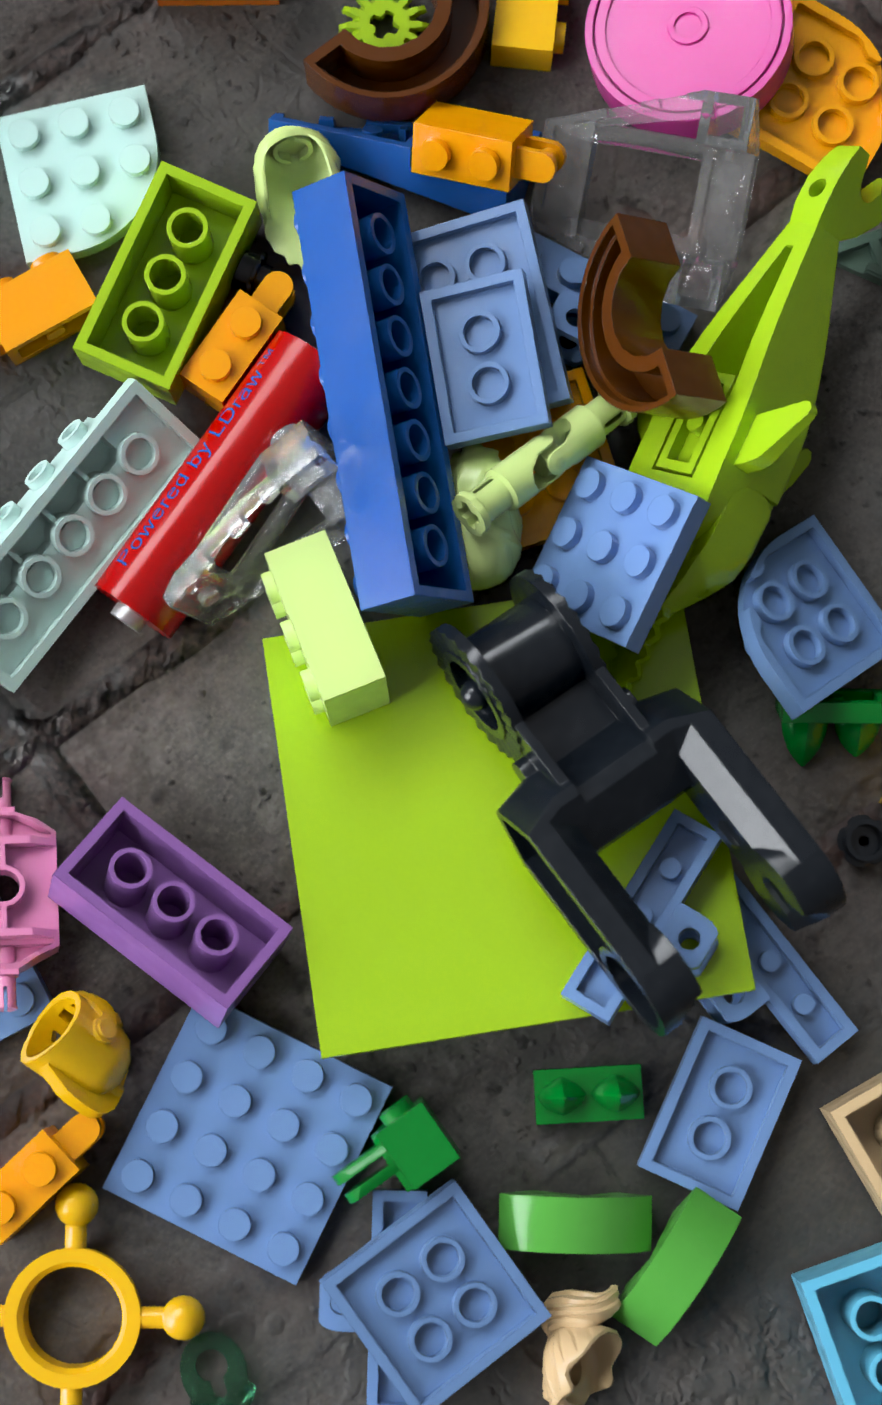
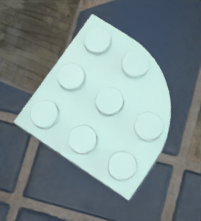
[0,85,160,269]

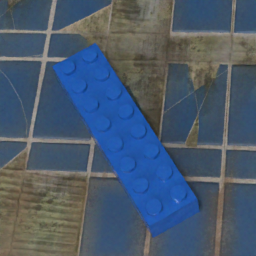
[292,170,474,617]

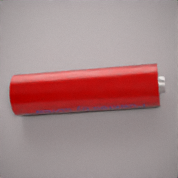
[94,330,329,639]

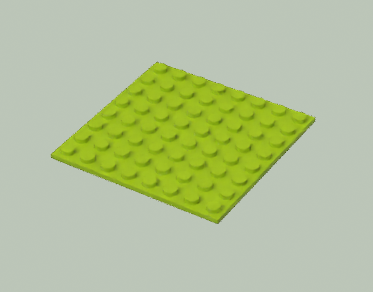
[262,600,756,1059]

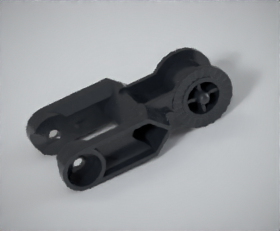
[429,569,847,1037]

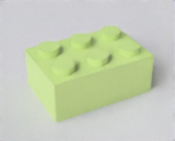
[260,530,390,726]

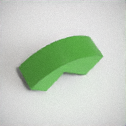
[612,1187,742,1347]
[498,1190,652,1254]

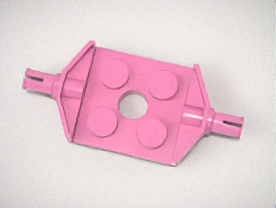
[0,777,60,1012]

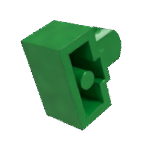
[332,1095,460,1204]

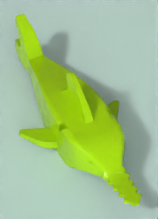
[608,145,882,694]

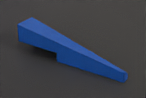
[268,113,542,214]

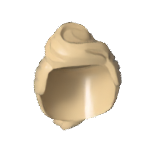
[541,1285,622,1405]

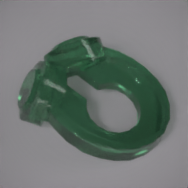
[180,1331,257,1405]

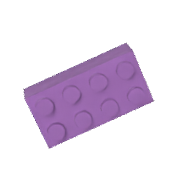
[48,797,293,1028]

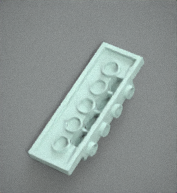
[0,378,200,693]

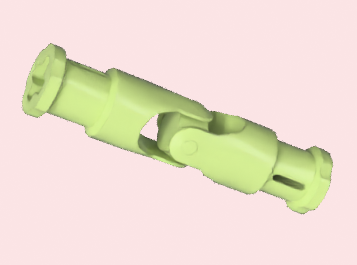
[452,393,637,536]

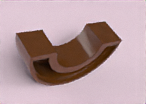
[303,0,490,122]
[577,213,727,419]

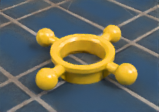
[0,1183,205,1405]

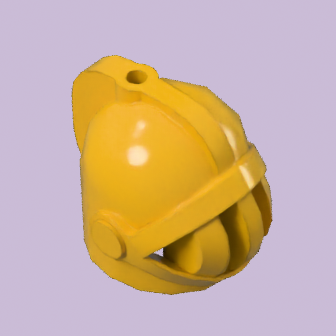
[20,990,131,1118]

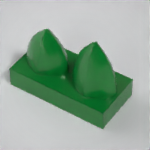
[775,688,882,767]
[532,1063,644,1125]

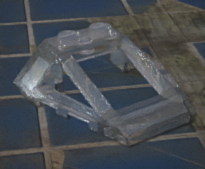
[529,90,760,312]
[163,419,346,626]

